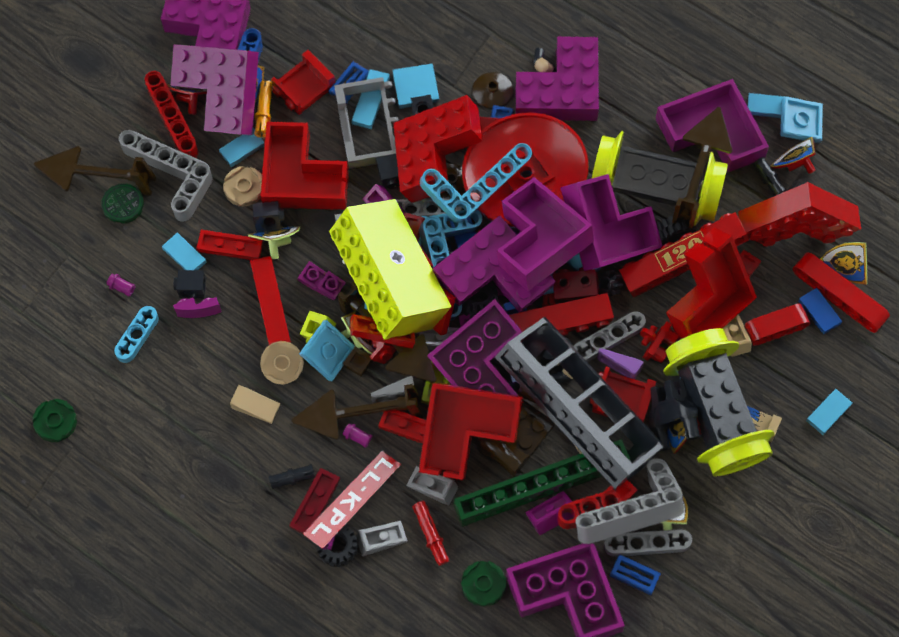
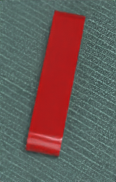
[144,71,199,158]
[792,252,890,333]
[250,256,291,345]

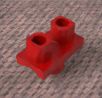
[640,321,679,363]

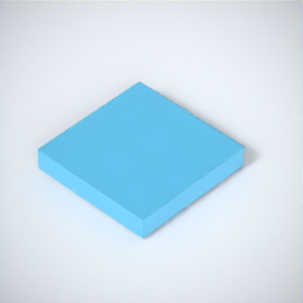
[393,64,439,109]
[781,96,823,143]
[299,320,355,381]

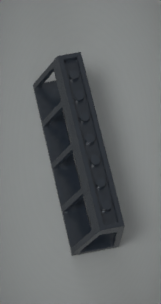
[495,317,665,488]

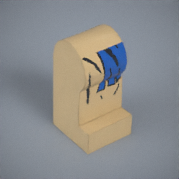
[747,406,782,442]

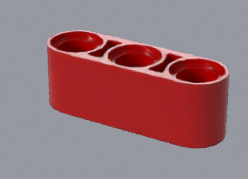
[744,303,810,346]
[557,490,621,529]

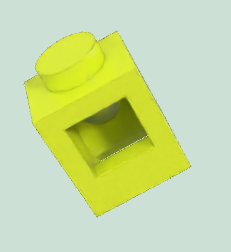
[300,311,336,343]

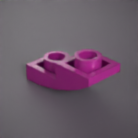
[297,261,346,300]
[173,297,222,318]

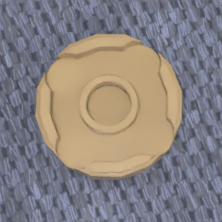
[223,166,262,206]
[260,341,304,385]

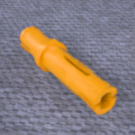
[254,81,273,138]

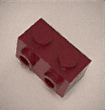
[553,267,599,302]

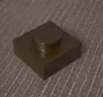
[343,346,373,377]

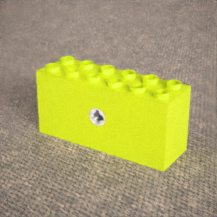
[329,199,452,340]

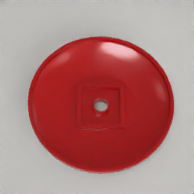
[462,113,589,227]

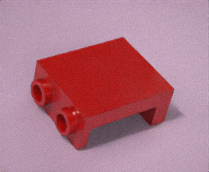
[271,50,335,114]
[590,366,656,423]

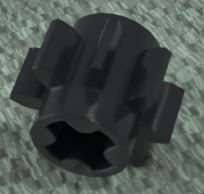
[598,270,624,296]

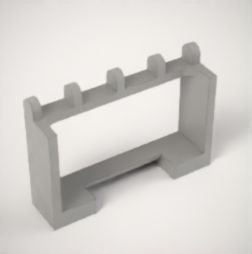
[334,77,399,169]

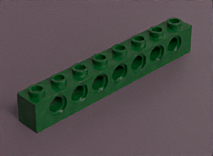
[454,439,630,527]

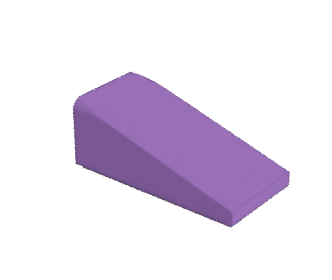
[597,348,644,379]

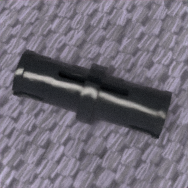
[753,157,787,196]
[269,464,315,489]

